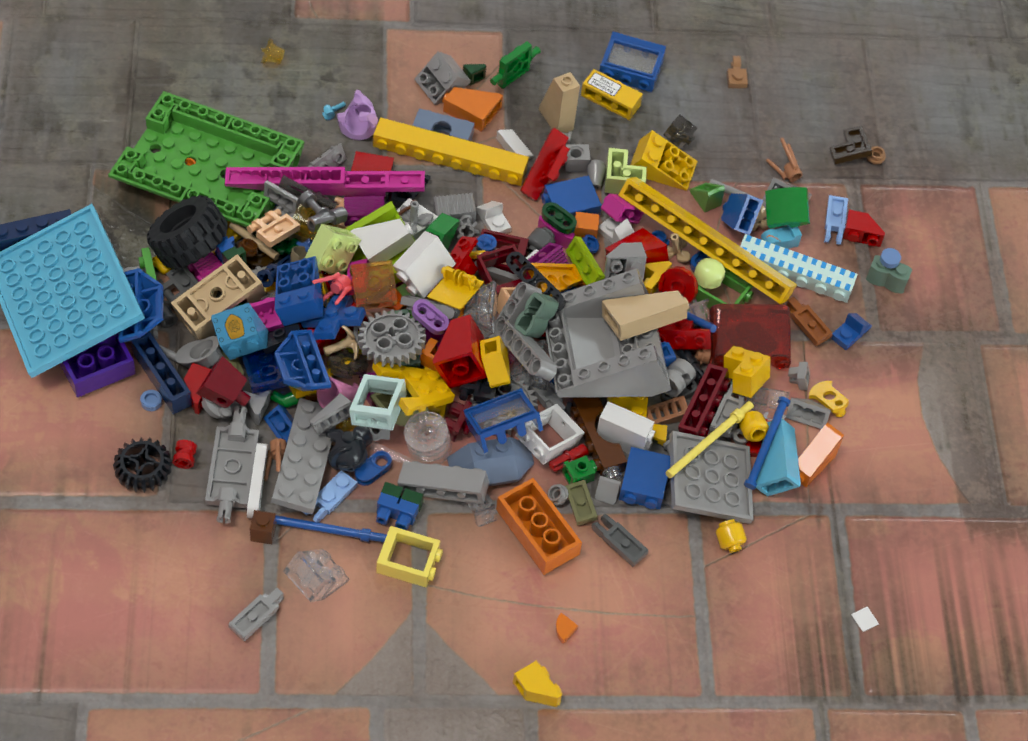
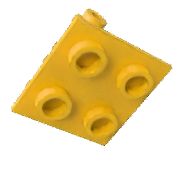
[427,266,484,310]

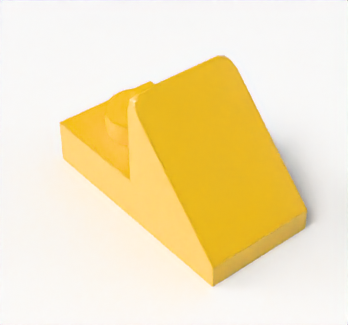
[644,261,672,294]

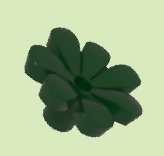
[273,237,299,258]

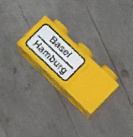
[581,69,643,121]

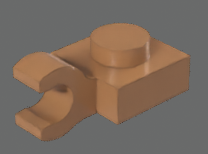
[727,56,748,88]

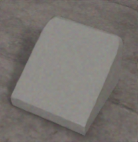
[595,476,621,505]

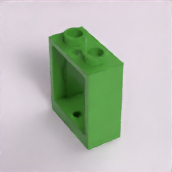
[694,267,754,321]

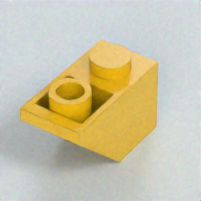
[480,336,511,388]
[513,660,562,707]

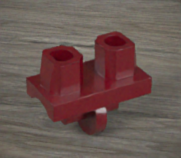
[441,401,472,442]

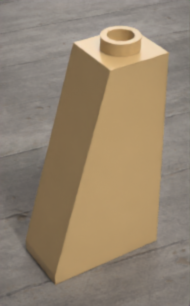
[539,72,580,133]
[602,290,689,341]

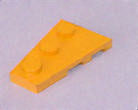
[528,263,582,296]

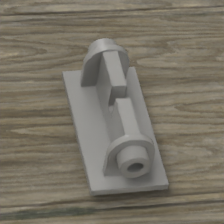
[308,143,346,167]

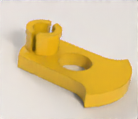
[809,381,849,417]

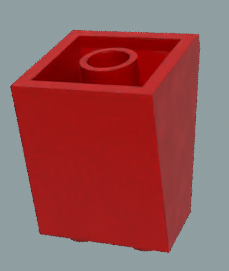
[433,314,487,388]

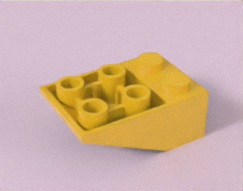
[630,130,697,191]

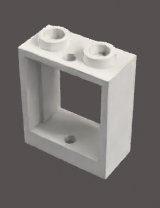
[516,404,585,464]

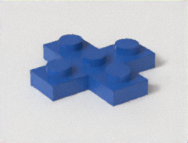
[301,294,366,340]

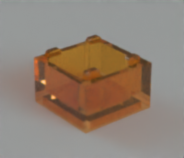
[350,260,398,309]

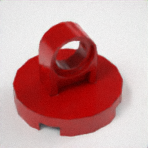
[658,266,698,303]

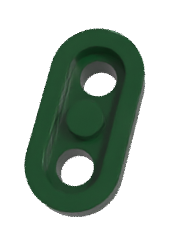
[541,202,577,234]

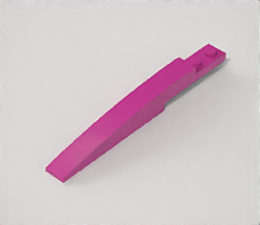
[225,167,425,196]

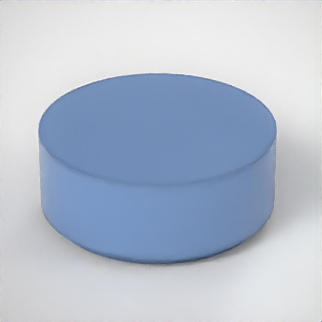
[880,248,901,268]
[140,390,162,411]

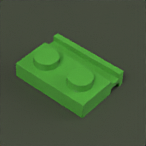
[138,247,157,280]

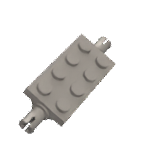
[205,406,259,524]

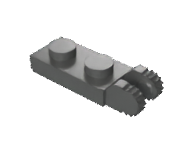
[591,514,649,567]

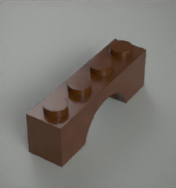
[570,397,627,477]

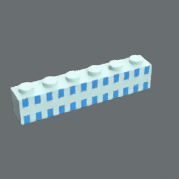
[740,234,858,303]

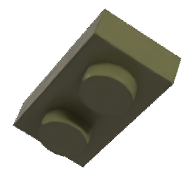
[565,480,598,526]

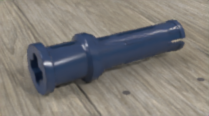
[257,254,291,287]

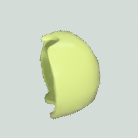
[694,258,725,289]

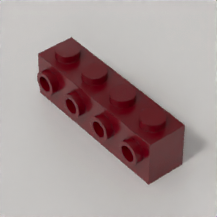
[678,364,731,437]

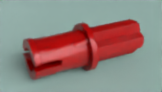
[548,444,589,472]

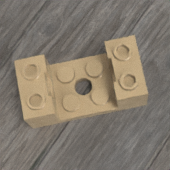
[171,254,267,340]

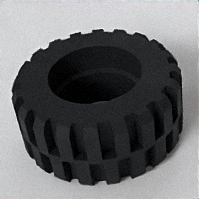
[147,195,227,269]

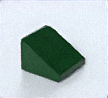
[463,64,487,85]

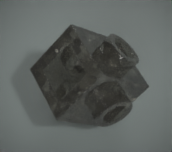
[663,114,698,149]

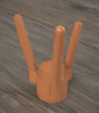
[766,137,803,182]
[264,438,287,481]

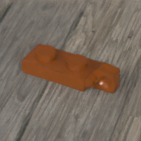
[786,297,833,346]

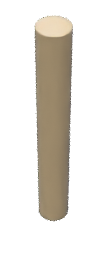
[229,222,280,260]

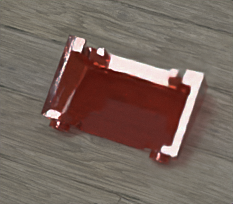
[706,304,791,369]

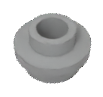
[548,484,569,505]

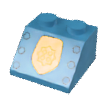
[211,303,268,360]

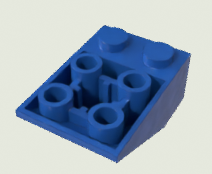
[275,256,323,326]

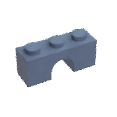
[412,108,474,141]

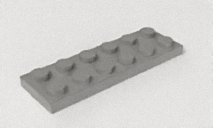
[271,398,336,515]

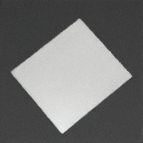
[851,607,879,632]

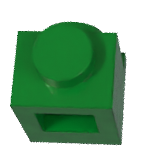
[562,456,597,484]

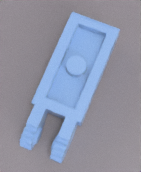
[824,195,848,245]
[303,470,357,522]

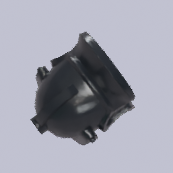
[326,426,373,472]

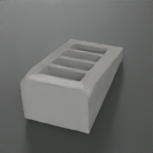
[310,393,352,435]

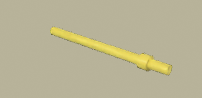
[665,401,754,478]

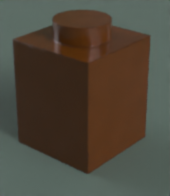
[250,510,276,545]

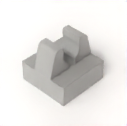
[788,362,810,390]

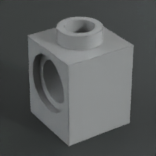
[565,144,590,172]

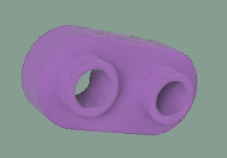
[412,299,449,335]

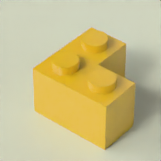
[724,346,770,398]

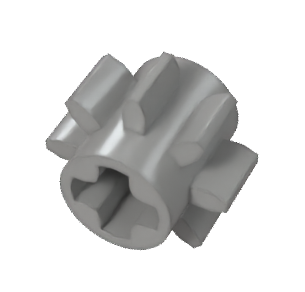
[456,217,479,238]

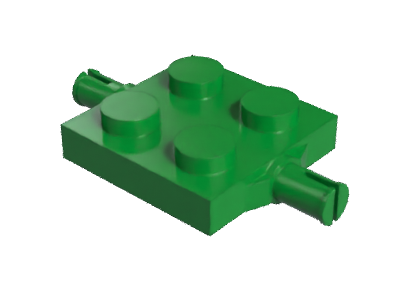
[490,41,541,89]

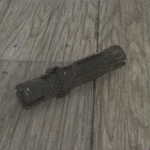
[278,175,337,210]

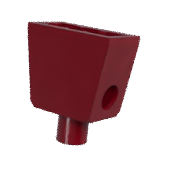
[196,356,251,408]

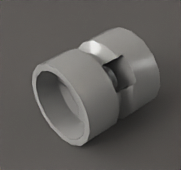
[664,358,696,397]

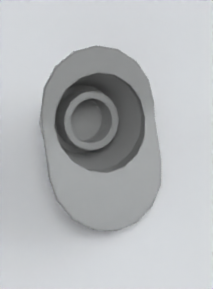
[175,336,223,368]

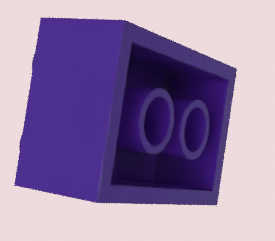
[60,332,136,397]

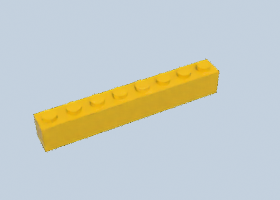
[373,117,529,186]

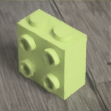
[305,224,361,275]

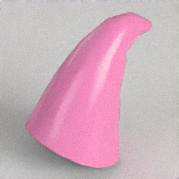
[317,377,359,408]

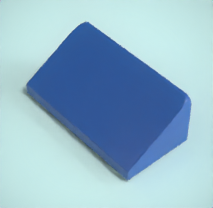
[264,404,293,442]

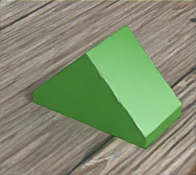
[689,183,725,213]

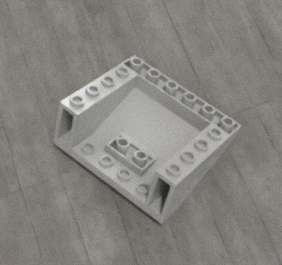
[545,268,671,397]

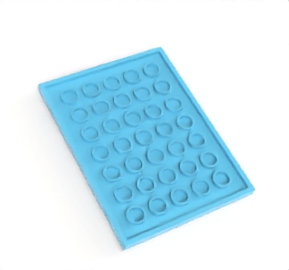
[0,204,145,378]

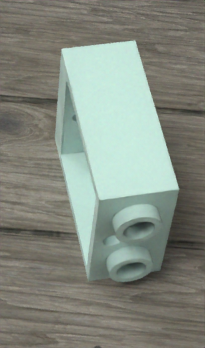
[349,374,407,430]

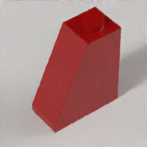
[605,228,669,263]

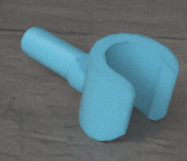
[322,102,346,120]

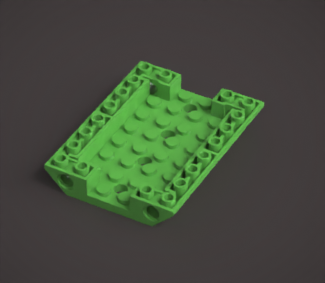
[108,91,304,227]

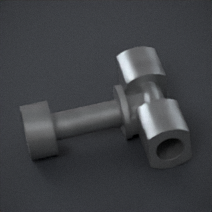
[299,190,348,232]

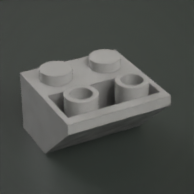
[415,51,471,105]
[604,242,647,280]

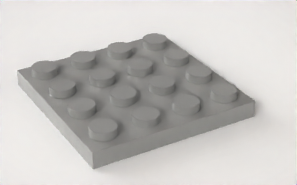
[669,431,754,524]

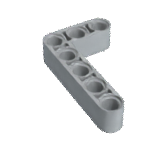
[493,282,557,381]

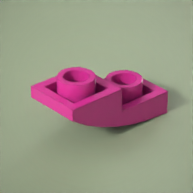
[538,215,575,249]

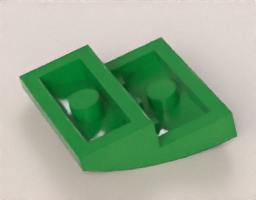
[765,187,810,229]

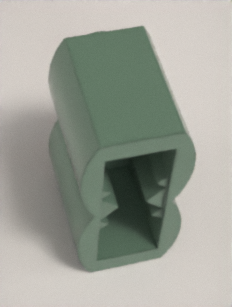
[866,255,913,294]
[514,292,559,338]

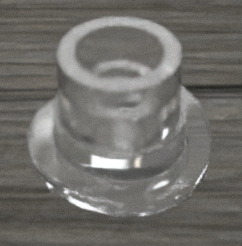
[687,299,710,320]

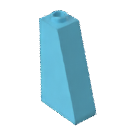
[756,419,801,497]

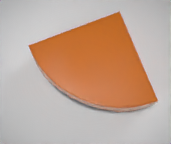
[556,612,578,644]

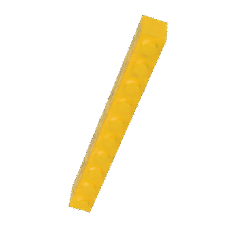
[618,177,797,304]

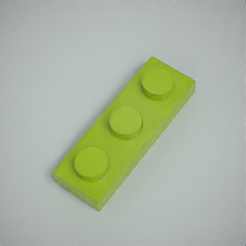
[566,236,605,285]

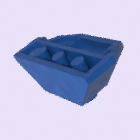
[119,268,163,343]
[274,329,332,391]

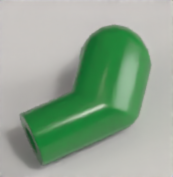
[270,391,303,408]

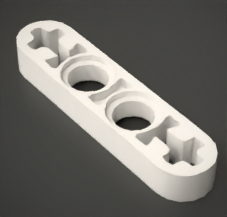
[247,443,268,518]

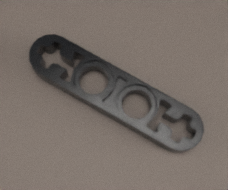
[506,251,566,312]

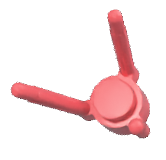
[312,272,352,305]

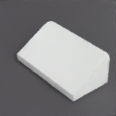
[496,129,533,159]

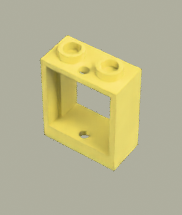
[376,526,443,587]

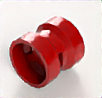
[173,440,197,469]

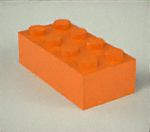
[496,477,582,575]

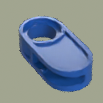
[355,451,392,486]

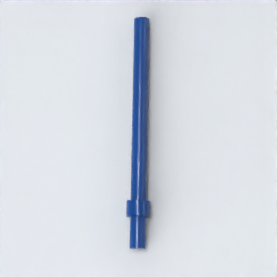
[276,515,387,543]

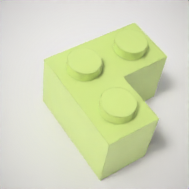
[604,148,647,194]

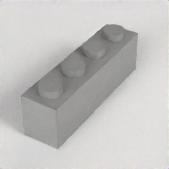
[397,461,489,504]

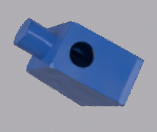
[721,194,764,235]

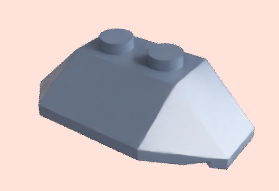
[447,437,534,486]

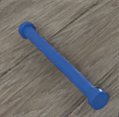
[744,396,791,489]

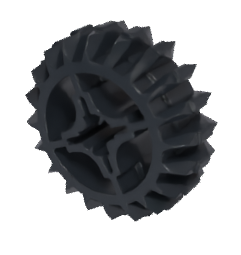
[113,437,172,493]

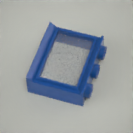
[599,31,666,92]
[463,388,543,453]

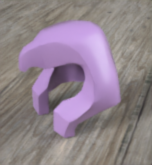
[337,90,378,140]

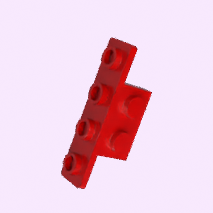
[520,128,570,201]
[425,236,478,301]
[658,319,712,349]

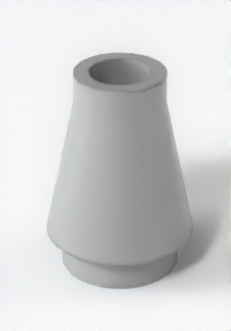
[587,160,606,190]

